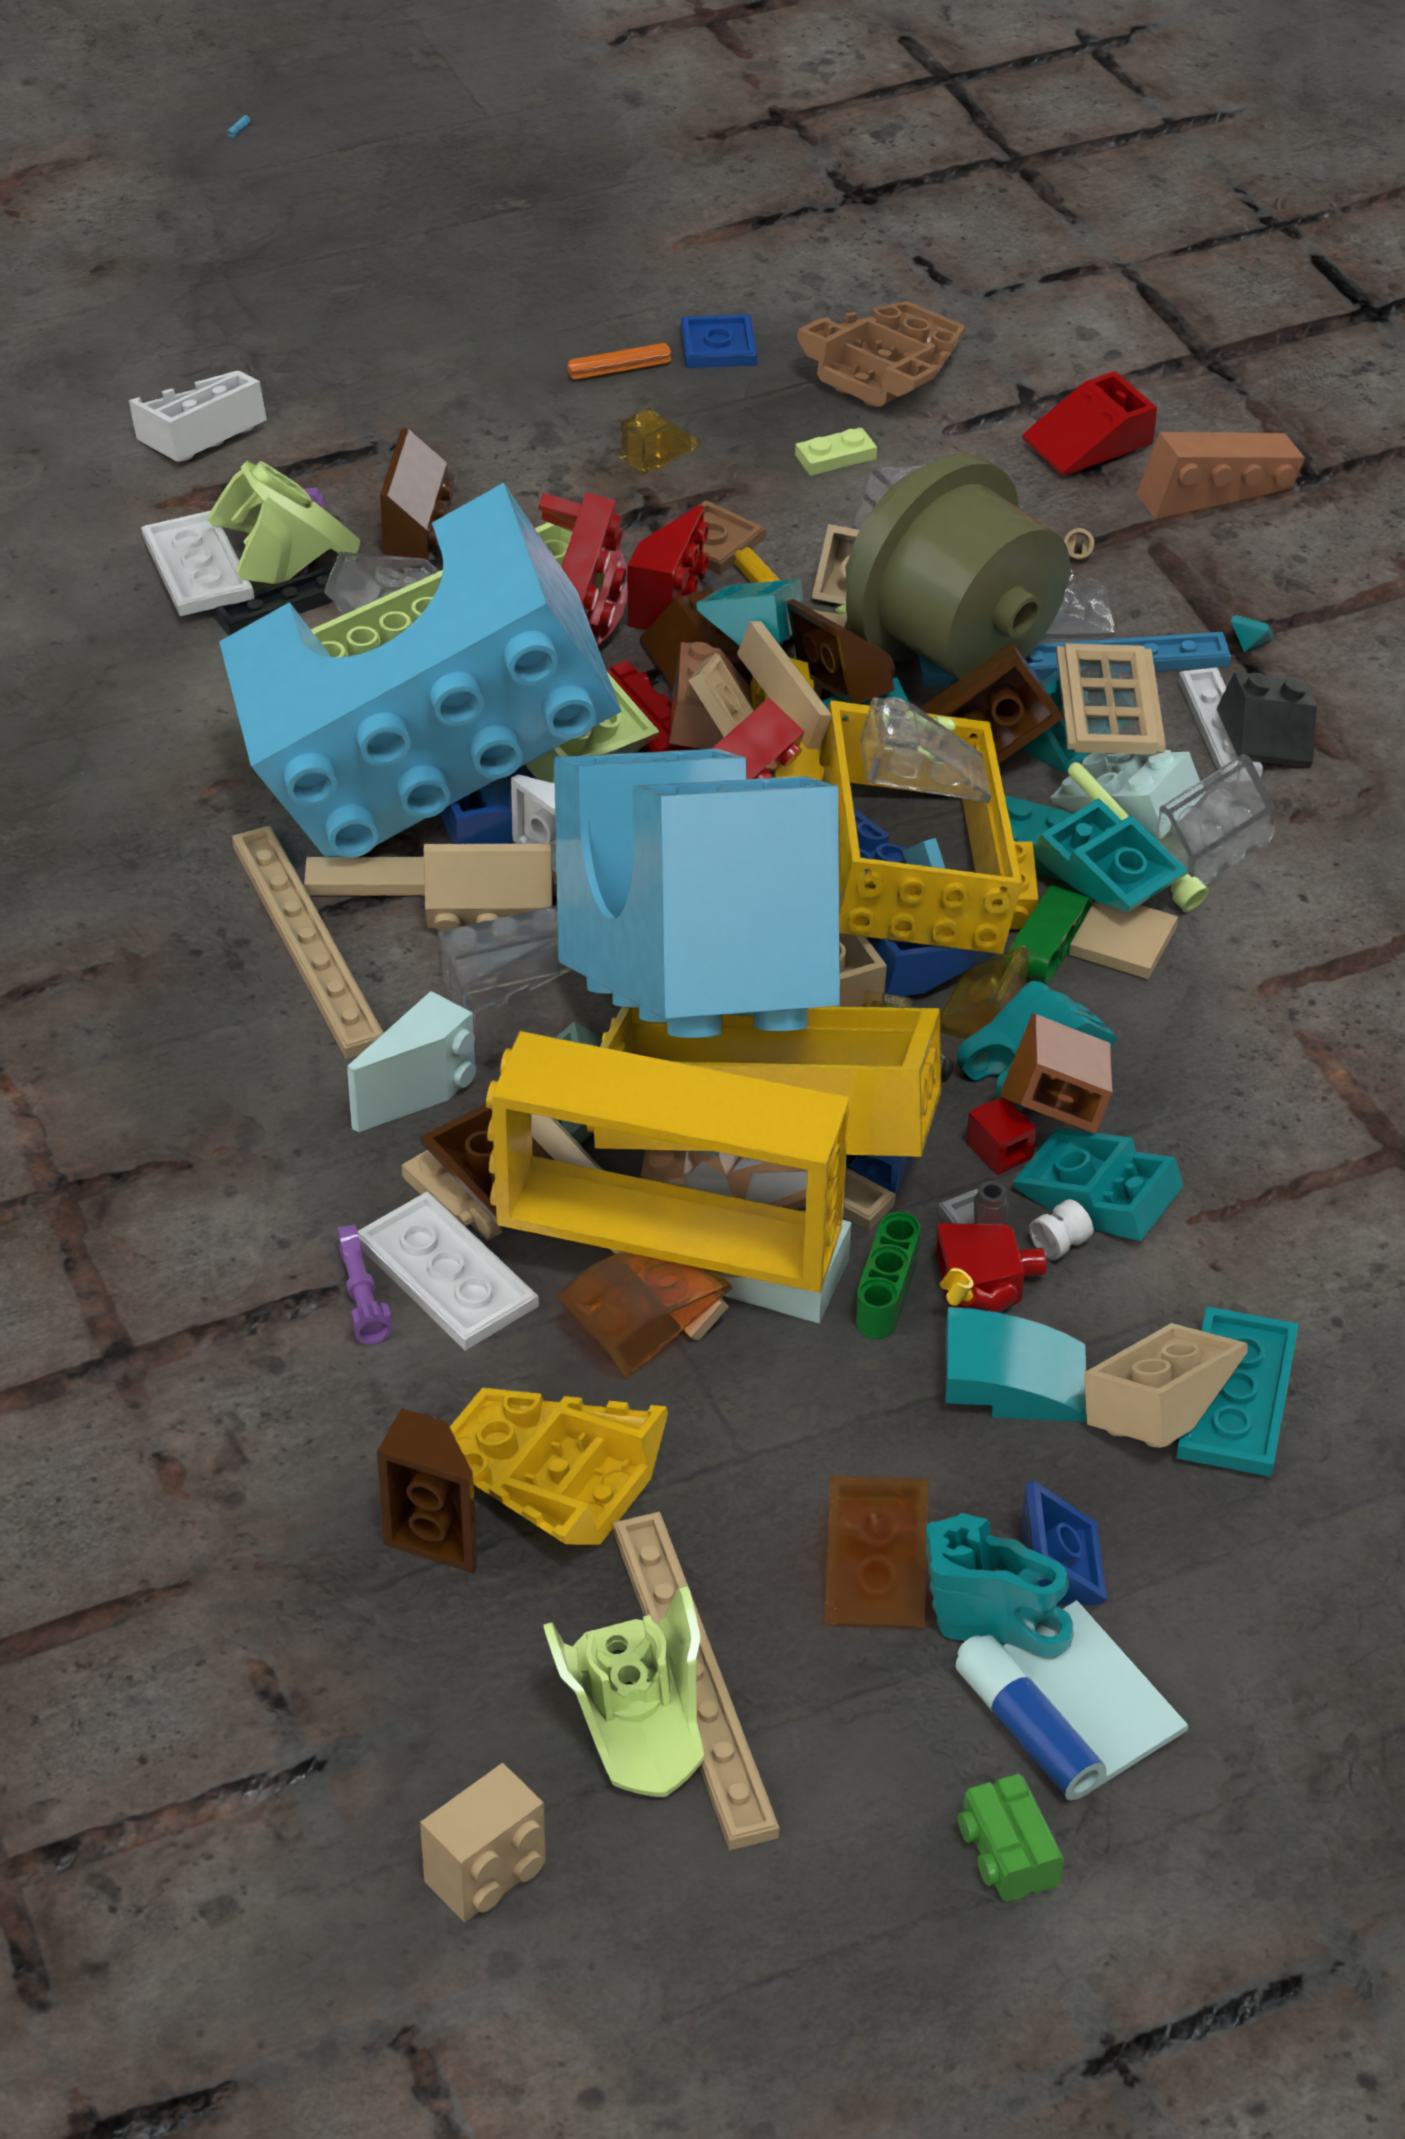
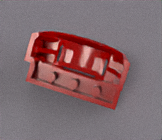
[538,492,628,646]

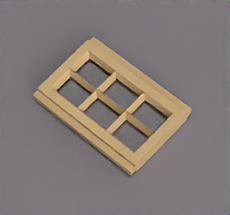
[1056,643,1166,755]

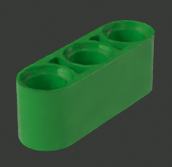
[1006,885,1092,984]
[856,1212,920,1339]

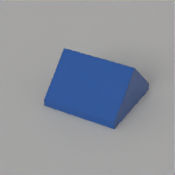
[1021,1480,1107,1606]

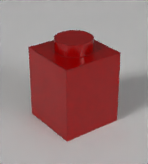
[966,1097,1036,1175]

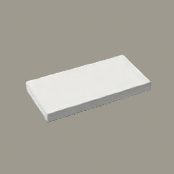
[141,511,254,616]
[357,1191,539,1351]

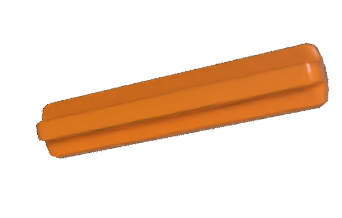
[567,343,671,381]

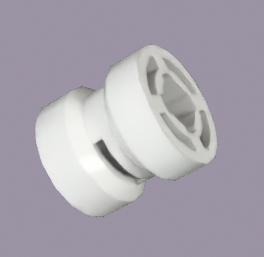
[1029,1199,1093,1260]

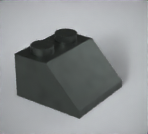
[1216,672,1317,768]

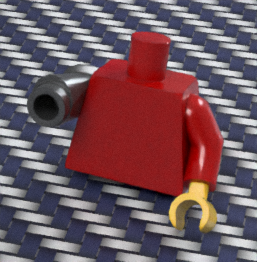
[935,1181,1047,1313]

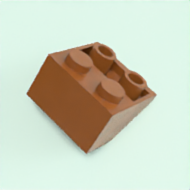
[999,1013,1112,1134]

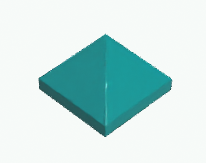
[1231,615,1274,653]

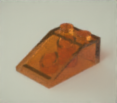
[556,1252,733,1378]
[825,1476,930,1628]

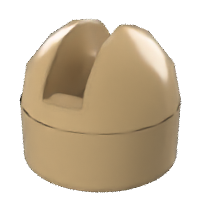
[1064,528,1094,560]

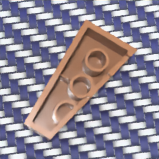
[1136,432,1305,520]

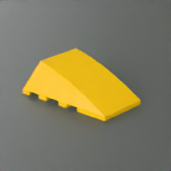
[450,1388,668,1545]

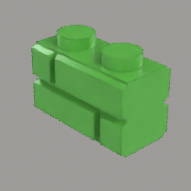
[958,1773,1064,1902]

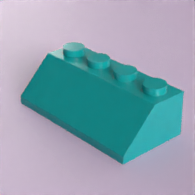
[696,578,804,646]

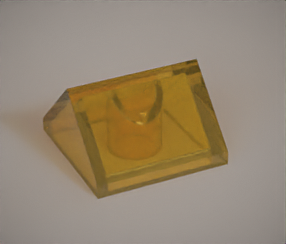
[940,945,1030,1040]

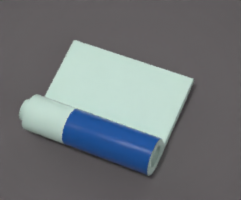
[955,1600,1188,1801]

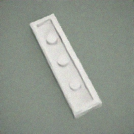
[1178,667,1263,783]

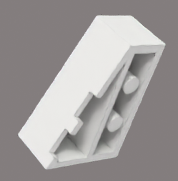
[128,370,267,462]

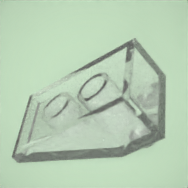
[324,552,439,614]
[860,697,991,803]

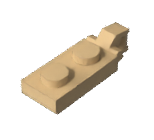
[401,1150,502,1241]

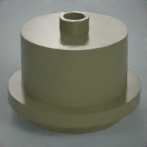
[846,453,1070,680]

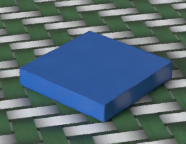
[680,314,757,368]

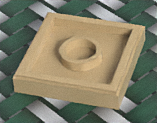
[688,653,754,737]
[1069,901,1178,980]

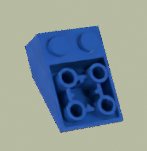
[439,769,537,844]

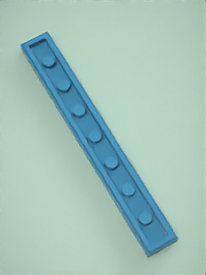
[917,632,1231,687]

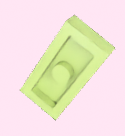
[795,427,877,476]

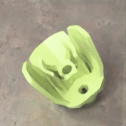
[208,461,360,584]
[543,1586,705,1797]

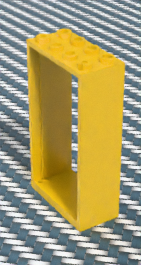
[819,700,1022,954]
[587,1006,941,1157]
[486,1031,850,1293]

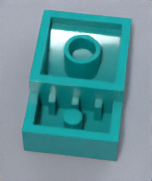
[1034,798,1188,912]
[1013,1128,1184,1241]
[945,1307,1087,1422]

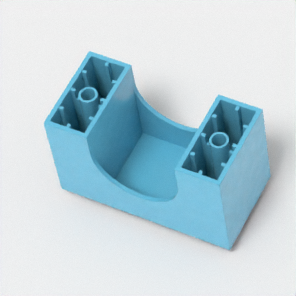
[219,483,621,858]
[554,749,840,1038]

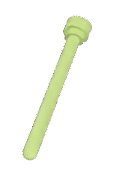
[1068,762,1209,912]

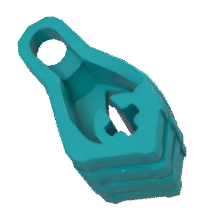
[956,981,1118,1111]
[926,1513,1074,1657]

